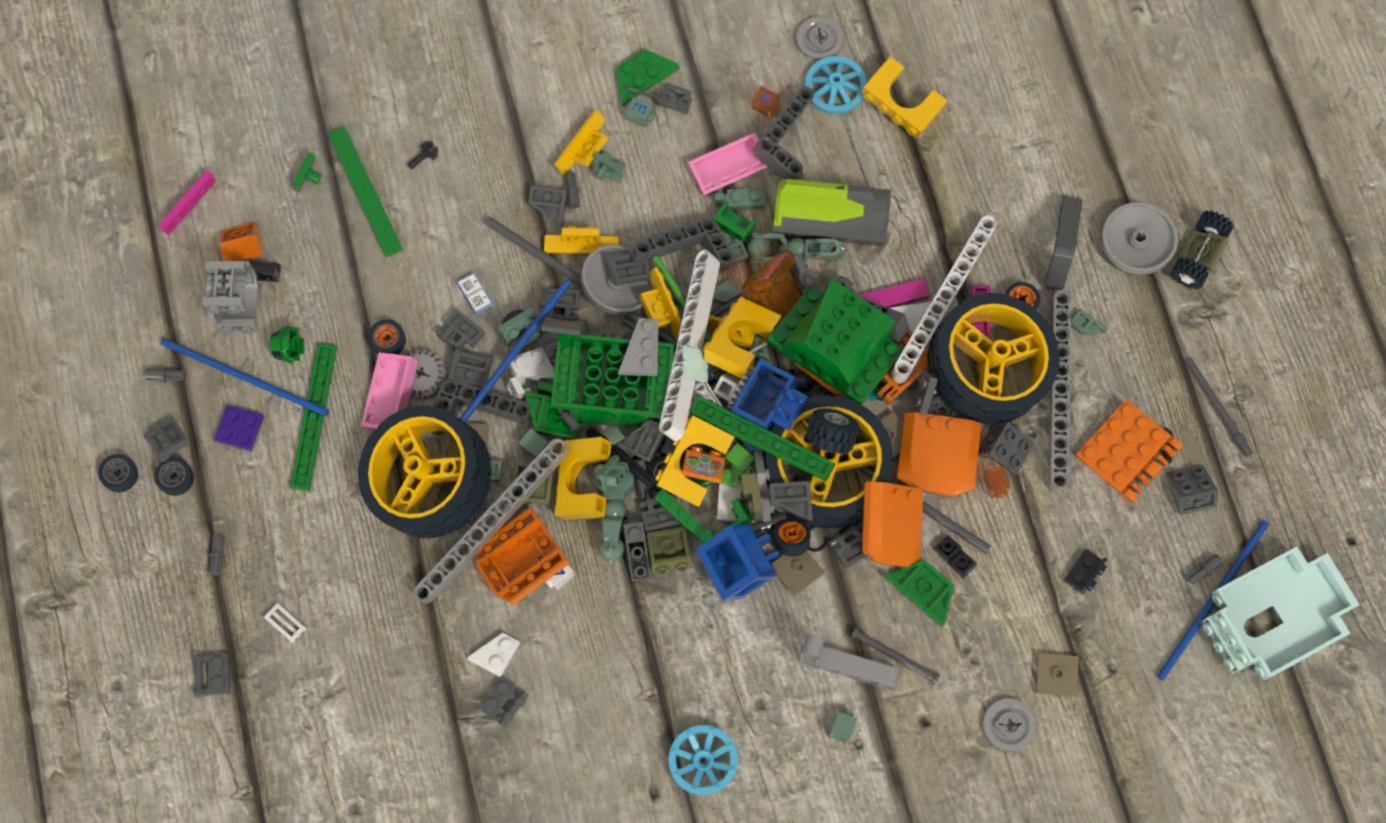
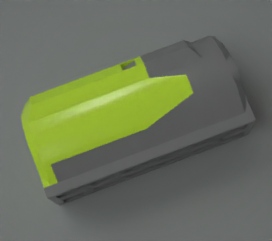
[773,179,891,247]

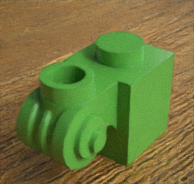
[721,443,755,488]

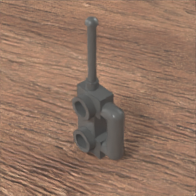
[626,84,692,114]

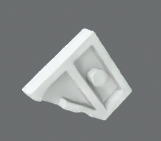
[509,347,554,381]
[467,633,521,677]

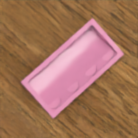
[687,133,768,195]
[361,352,419,429]

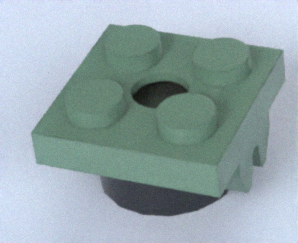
[498,308,544,351]

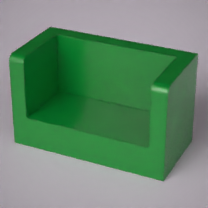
[713,202,757,244]

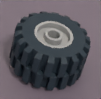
[806,408,860,454]

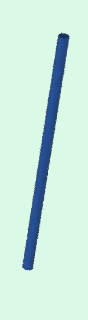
[459,279,571,423]
[161,338,329,416]
[1157,520,1269,681]

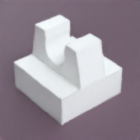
[505,377,531,401]

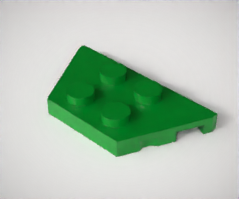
[616,49,680,107]
[524,391,587,440]
[884,559,954,627]

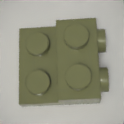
[510,462,554,505]
[738,472,763,522]
[647,527,692,575]

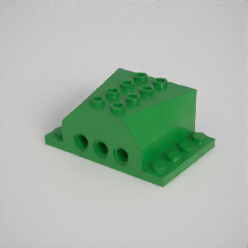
[766,278,904,406]
[551,333,674,427]

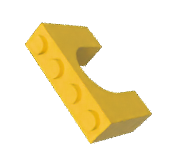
[861,56,947,139]
[703,297,781,379]
[655,415,734,507]
[555,437,611,520]

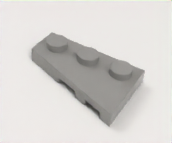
[618,318,658,376]
[754,451,774,522]

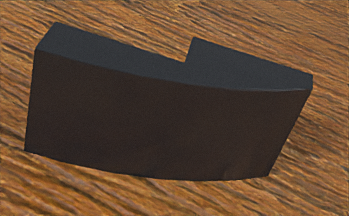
[934,535,977,578]

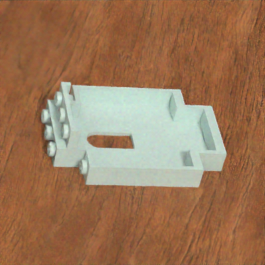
[1202,547,1360,680]

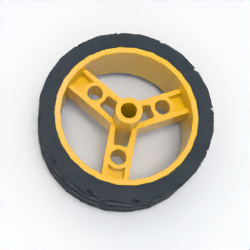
[927,293,1060,424]
[765,395,893,528]
[358,405,492,539]

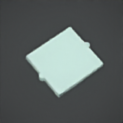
[682,346,709,383]

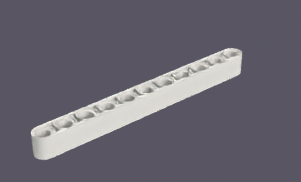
[891,215,997,383]
[659,250,720,441]

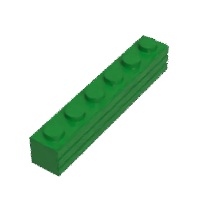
[653,489,714,544]

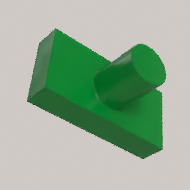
[292,152,322,192]

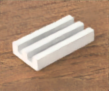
[264,603,306,643]

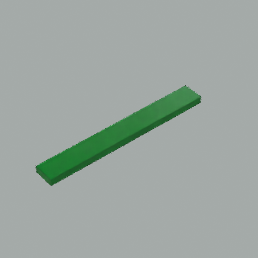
[328,127,403,258]
[290,343,337,492]
[689,396,835,482]

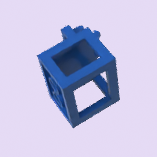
[732,359,808,431]
[696,524,780,601]

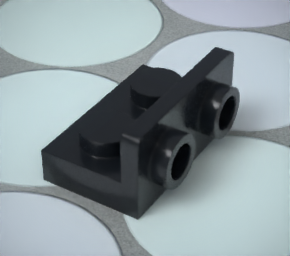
[249,261,281,282]
[1063,549,1107,595]

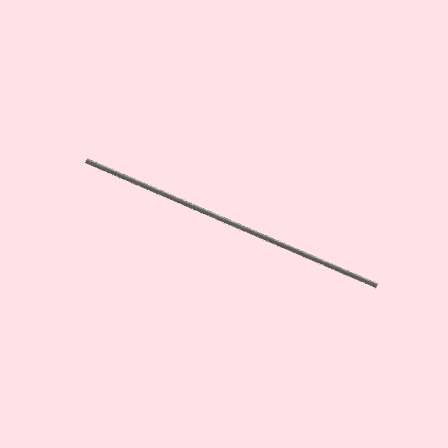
[485,216,991,554]

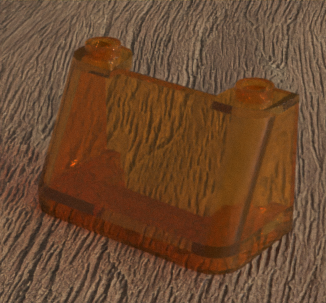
[743,250,803,322]

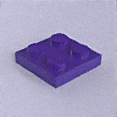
[214,405,264,452]

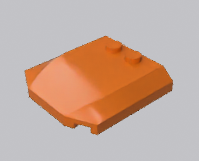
[896,412,981,497]
[862,482,924,567]
[476,507,570,605]

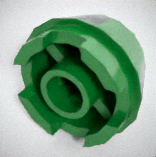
[269,326,305,363]

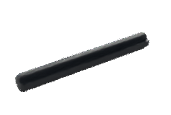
[586,427,657,488]

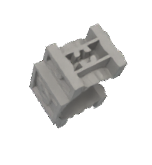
[202,261,261,334]

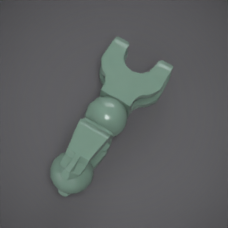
[748,232,845,264]
[595,472,635,563]

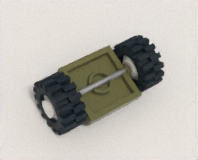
[1171,210,1234,290]

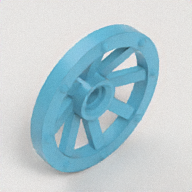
[805,56,867,114]
[669,725,738,796]

